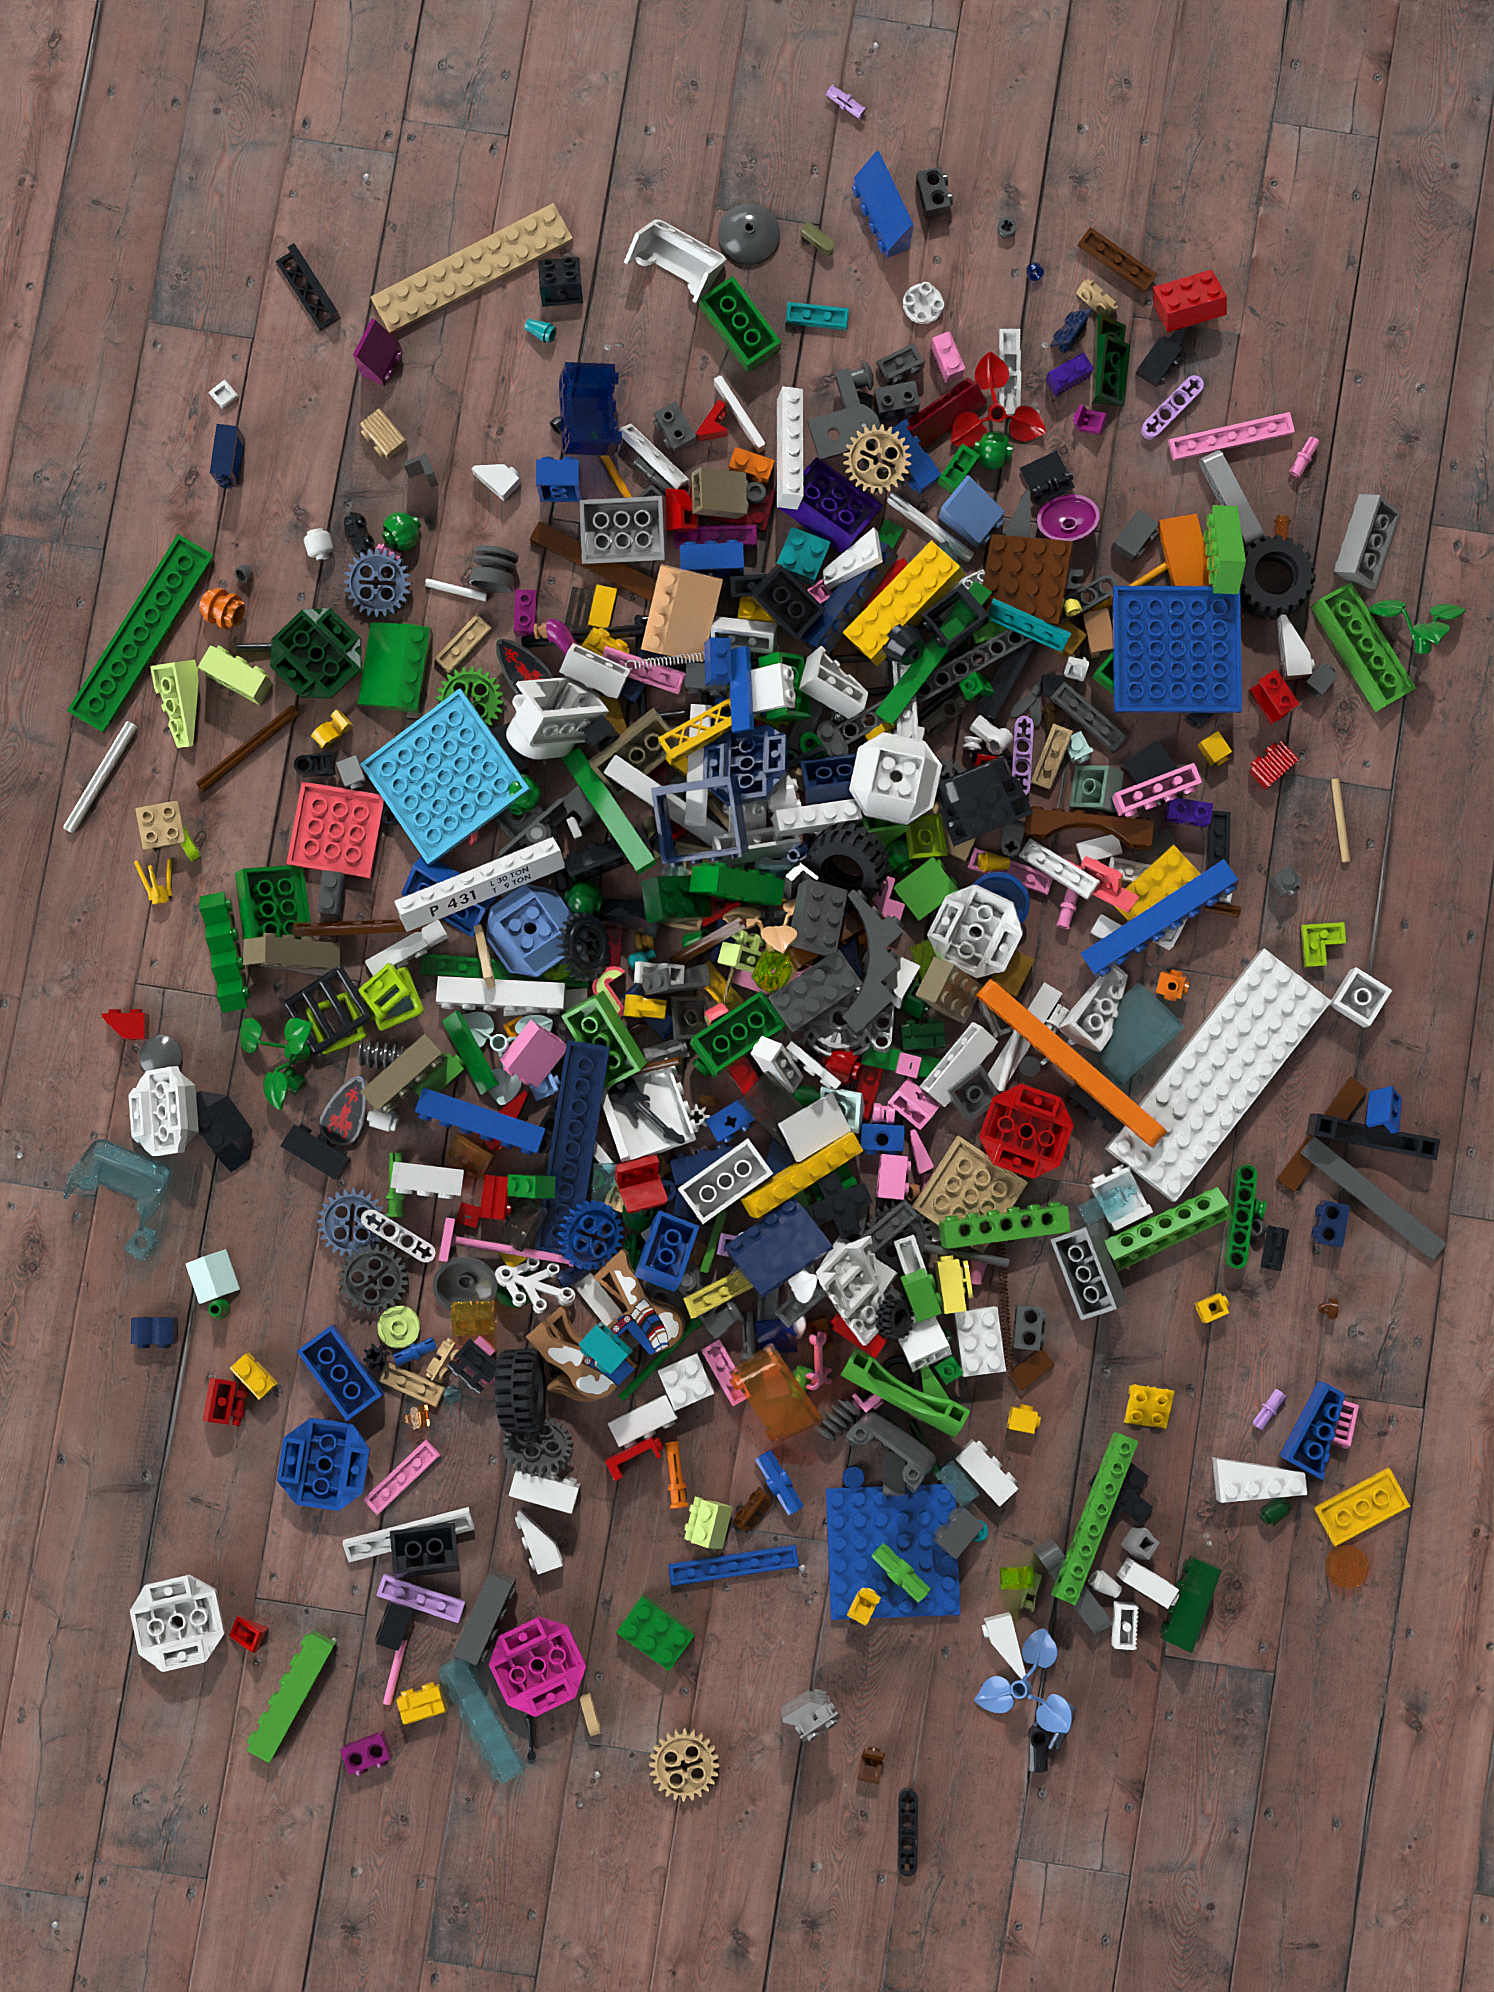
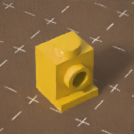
[1194,1293,1230,1323]

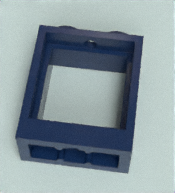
[210,424,245,489]

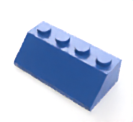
[401,856,496,938]

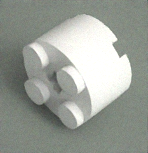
[767,775,802,821]

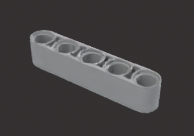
[1199,450,1265,549]

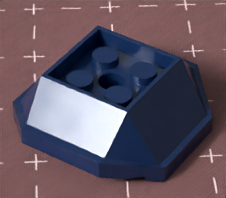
[703,725,788,806]

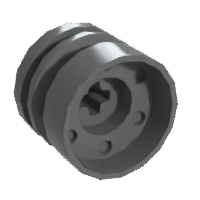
[469,545,519,593]

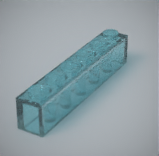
[438,1656,526,1785]

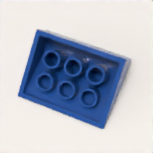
[851,151,914,258]

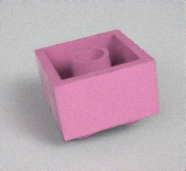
[876,1154,911,1200]

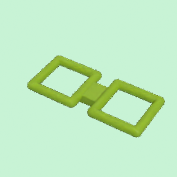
[306,967,424,1055]

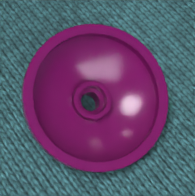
[1037,494,1100,543]

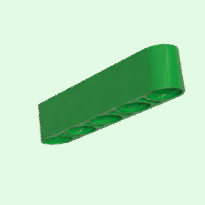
[1224,1165,1258,1269]

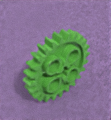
[435,666,504,727]

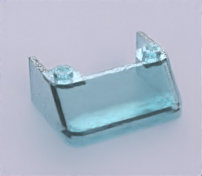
[63,1139,172,1231]

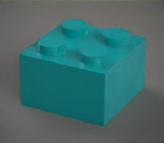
[777,527,830,586]
[578,1321,633,1375]

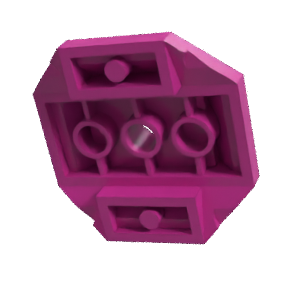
[489,1616,587,1717]

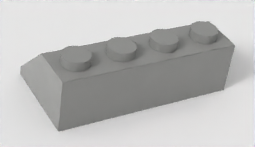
[1334,494,1401,589]

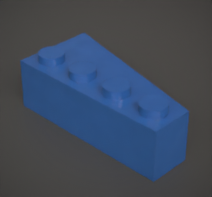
[1279,1380,1345,1480]

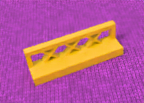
[658,698,732,766]

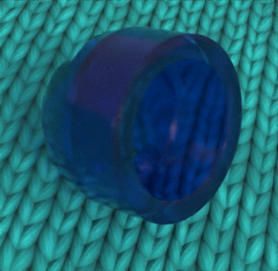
[1026,262,1044,281]

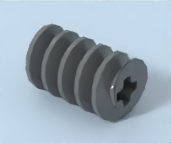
[358,1040,404,1070]
[813,1395,860,1441]

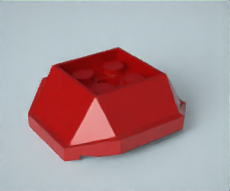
[978,1084,1074,1179]

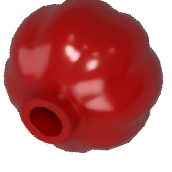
[822,1049,863,1085]

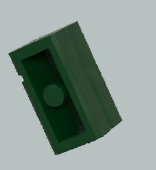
[900,1018,946,1051]

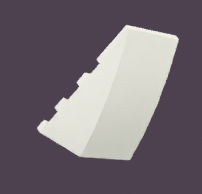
[816,1236,885,1345]

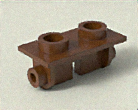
[733,1487,773,1533]

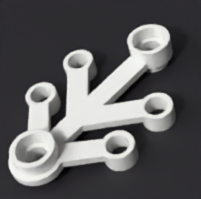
[495,1258,575,1313]

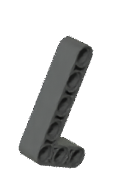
[1032,1537,1113,1636]

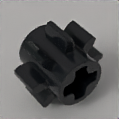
[363,1343,390,1371]

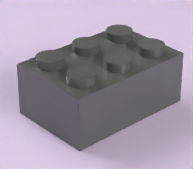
[790,879,848,956]

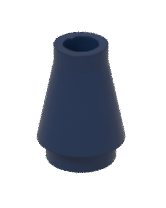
[556,1266,589,1288]

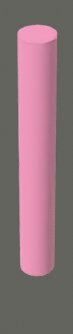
[383,1639,407,1705]

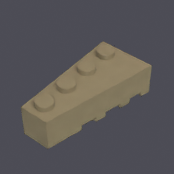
[243,933,340,970]

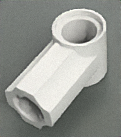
[970,715,1013,755]

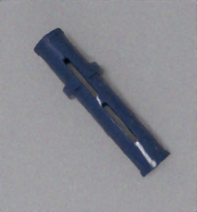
[787,838,815,862]

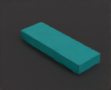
[785,302,849,331]

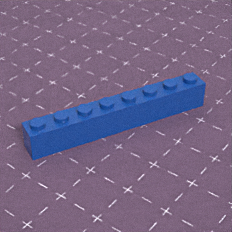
[1080,859,1239,978]

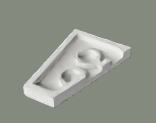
[823,528,883,590]

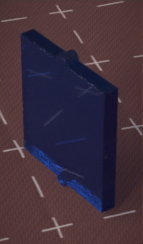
[755,1319,798,1355]

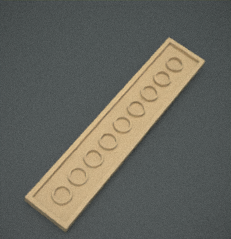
[370,203,573,335]

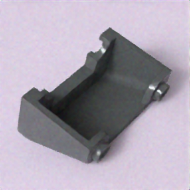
[845,1410,936,1494]

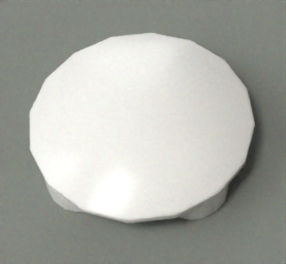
[903,282,944,324]

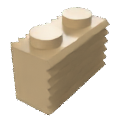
[360,408,408,460]

